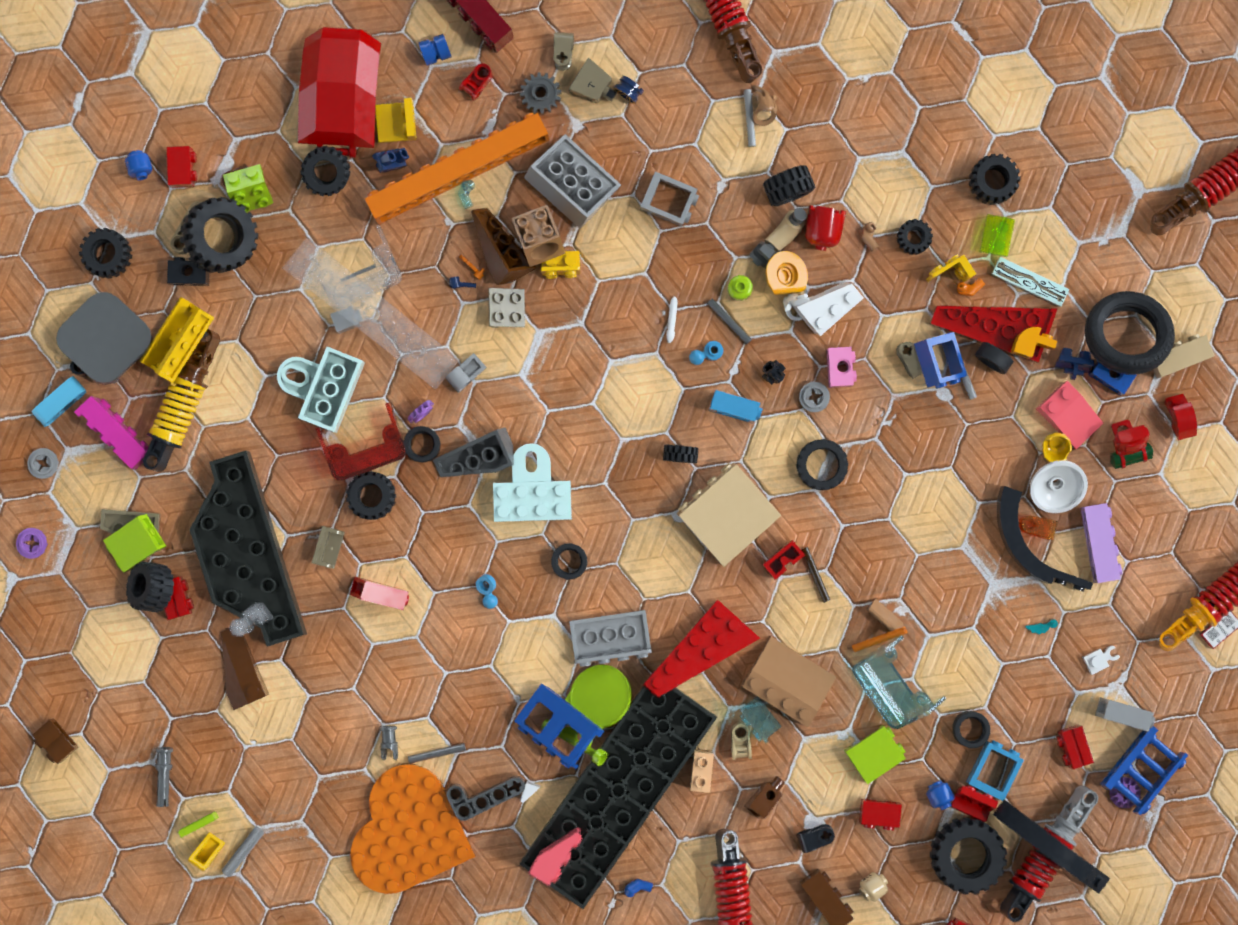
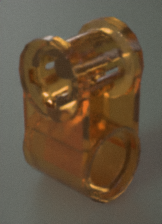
[1019,516,1058,540]

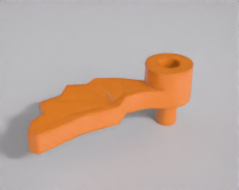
[459,255,485,280]

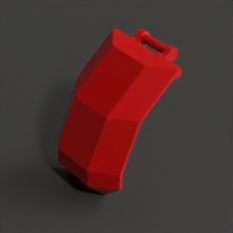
[298,27,381,158]

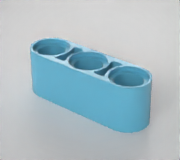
[32,376,86,427]

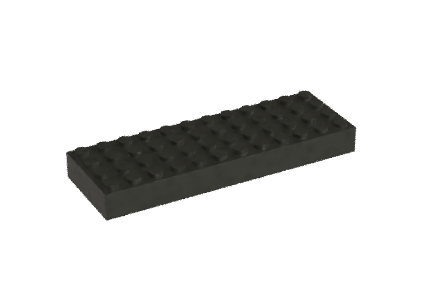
[519,671,717,909]

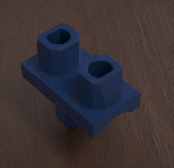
[372,148,409,173]
[1055,348,1094,380]

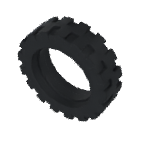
[796,439,848,491]

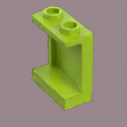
[103,514,166,573]
[844,725,906,784]

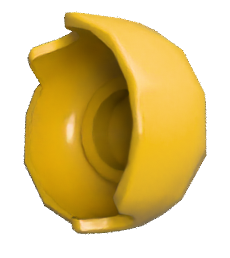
[1042,432,1072,463]

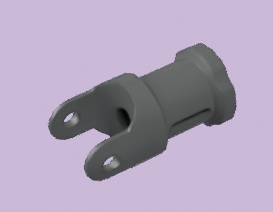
[379,726,398,760]

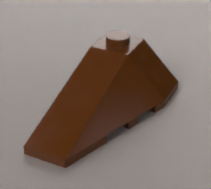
[471,208,536,285]
[221,624,270,710]

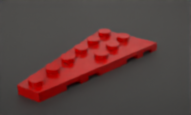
[930,306,1058,363]
[643,600,760,698]

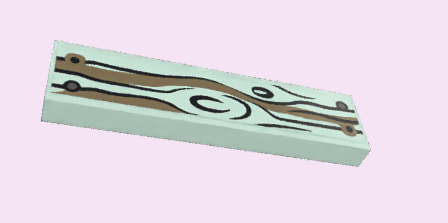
[991,257,1069,307]

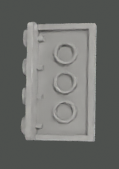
[569,610,652,667]

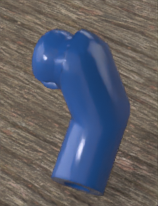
[625,879,653,898]

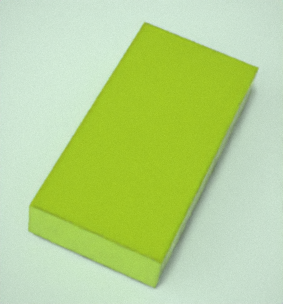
[178,811,219,838]

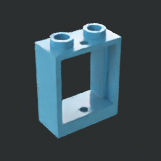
[709,390,763,424]
[966,740,1024,801]

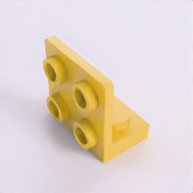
[376,98,417,143]
[541,251,580,279]
[926,254,976,282]

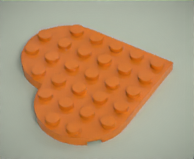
[350,764,476,894]

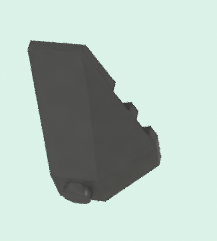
[433,427,514,477]

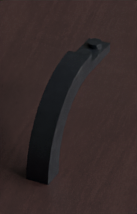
[997,486,1093,592]
[993,799,1110,894]

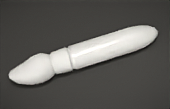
[666,296,678,343]

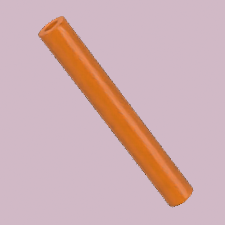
[852,626,907,652]

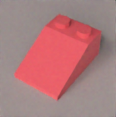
[1036,381,1103,450]

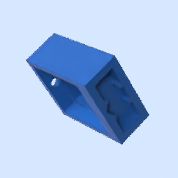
[914,332,967,389]

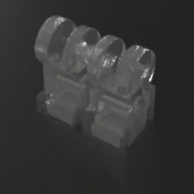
[230,602,274,636]

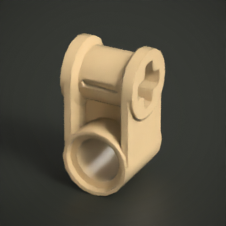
[731,722,752,760]

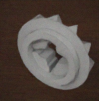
[799,382,830,412]
[27,448,59,479]

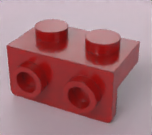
[951,785,998,822]

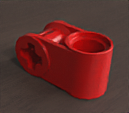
[459,63,493,101]

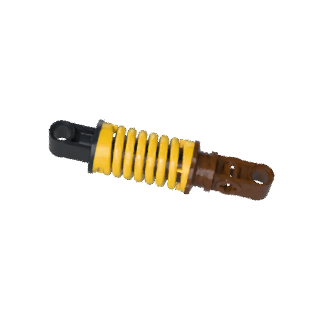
[143,329,220,472]

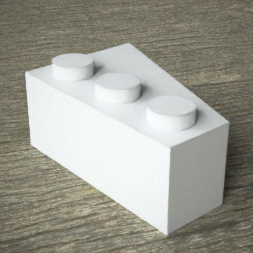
[792,282,863,336]

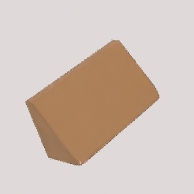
[866,599,904,631]

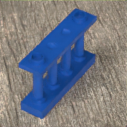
[1100,726,1188,815]

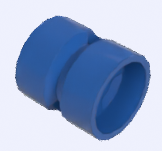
[418,34,452,66]

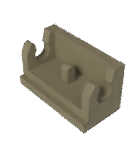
[312,526,345,569]

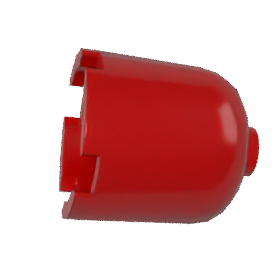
[805,205,847,251]

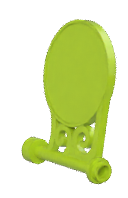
[541,665,631,766]

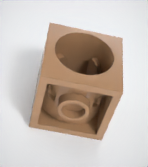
[511,205,566,267]

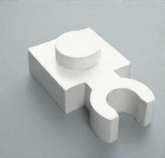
[1082,646,1120,675]

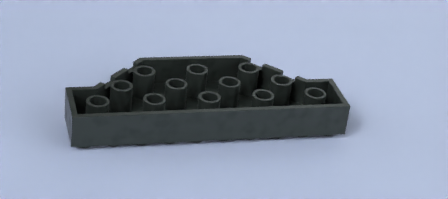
[189,451,307,647]

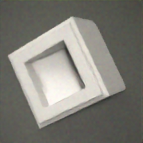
[520,781,540,803]

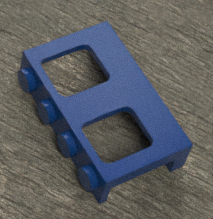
[514,683,604,769]

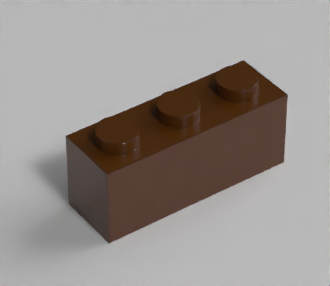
[800,869,854,925]

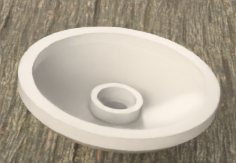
[1030,460,1088,513]

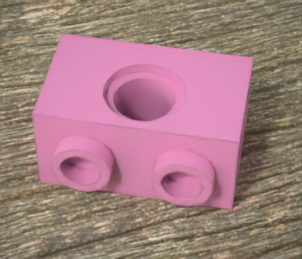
[827,347,857,388]

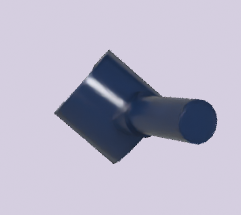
[449,276,476,289]

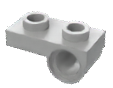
[445,353,487,393]

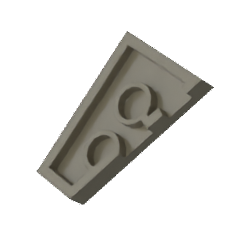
[100,509,161,534]

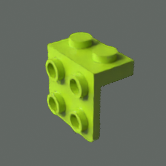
[223,164,273,213]

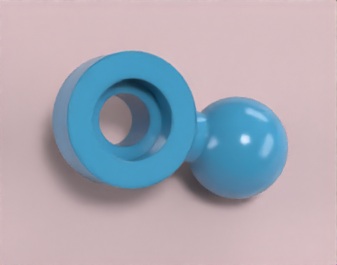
[689,341,723,365]
[476,574,498,609]

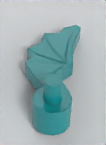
[1025,619,1058,635]

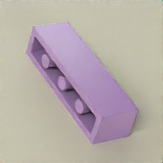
[1080,503,1122,583]

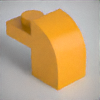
[1011,327,1057,359]

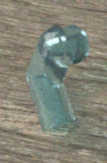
[458,180,475,209]

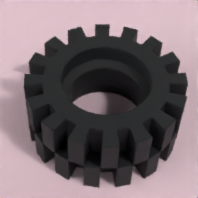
[897,219,933,255]
[663,445,699,463]

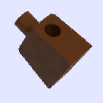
[744,776,785,819]

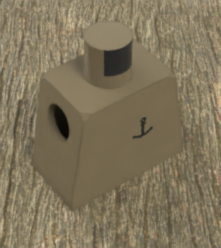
[569,58,617,104]

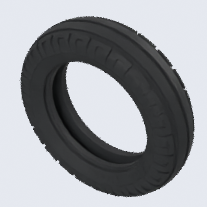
[1085,291,1175,375]

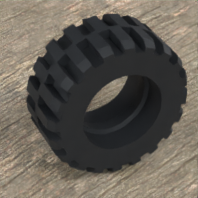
[180,197,258,273]
[930,817,1007,895]

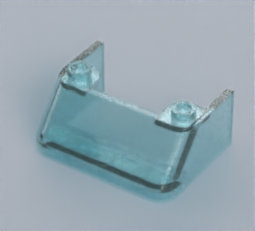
[852,635,946,729]

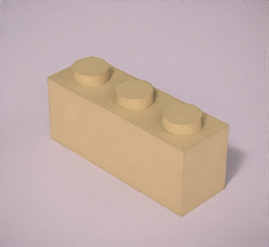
[1153,334,1215,379]

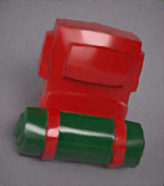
[1110,420,1154,469]

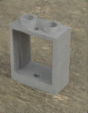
[640,171,699,227]
[1095,697,1155,732]

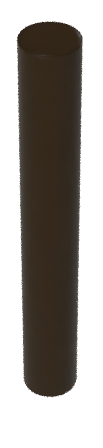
[801,547,830,603]

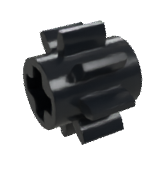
[762,360,786,385]

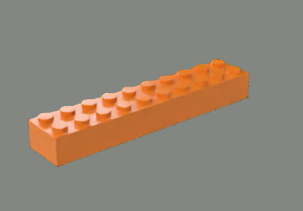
[365,113,549,225]

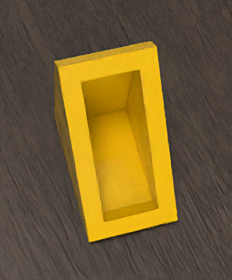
[188,832,225,872]

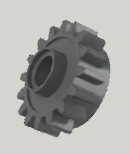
[520,72,562,115]

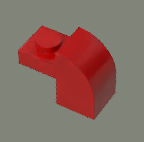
[1165,394,1197,441]

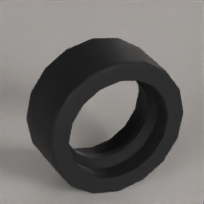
[975,342,1014,374]
[403,426,441,463]
[551,543,588,580]
[952,711,990,748]

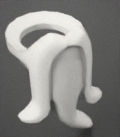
[783,294,810,321]

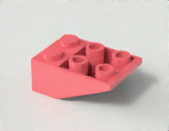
[529,827,582,885]

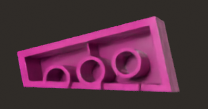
[74,396,149,470]

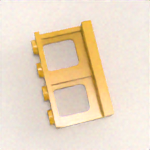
[140,297,214,383]

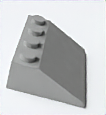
[524,134,621,229]

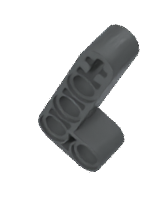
[447,776,525,821]

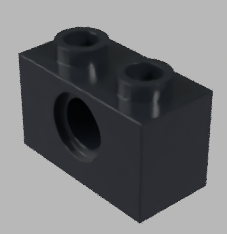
[167,257,210,286]

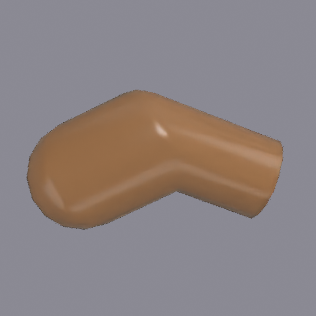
[861,222,879,252]

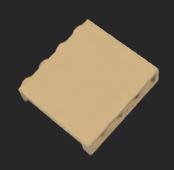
[676,463,781,567]

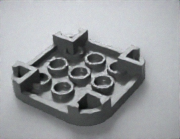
[56,292,152,385]

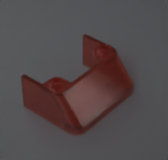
[315,402,406,480]

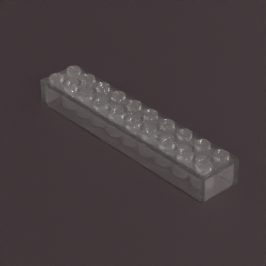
[282,237,460,390]

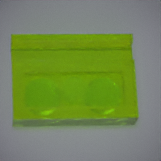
[979,214,1015,257]

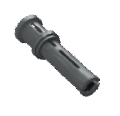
[155,747,173,807]

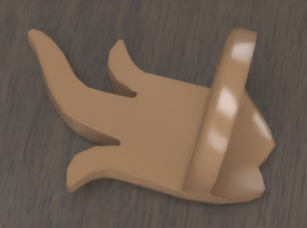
[752,85,777,126]

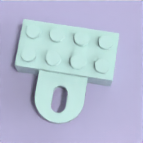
[277,347,365,433]
[493,444,572,522]

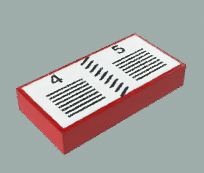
[1199,611,1238,649]

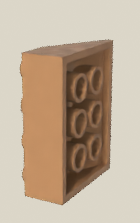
[741,636,836,727]

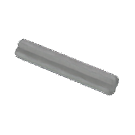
[222,826,264,877]

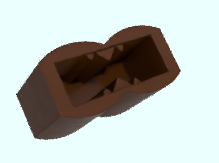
[33,718,78,764]

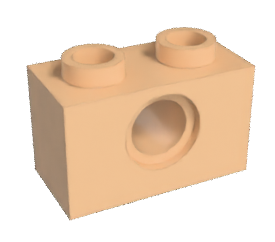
[690,750,714,793]

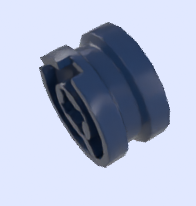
[614,75,644,104]

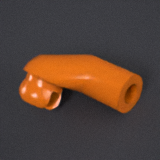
[957,278,985,296]

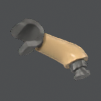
[750,208,807,269]

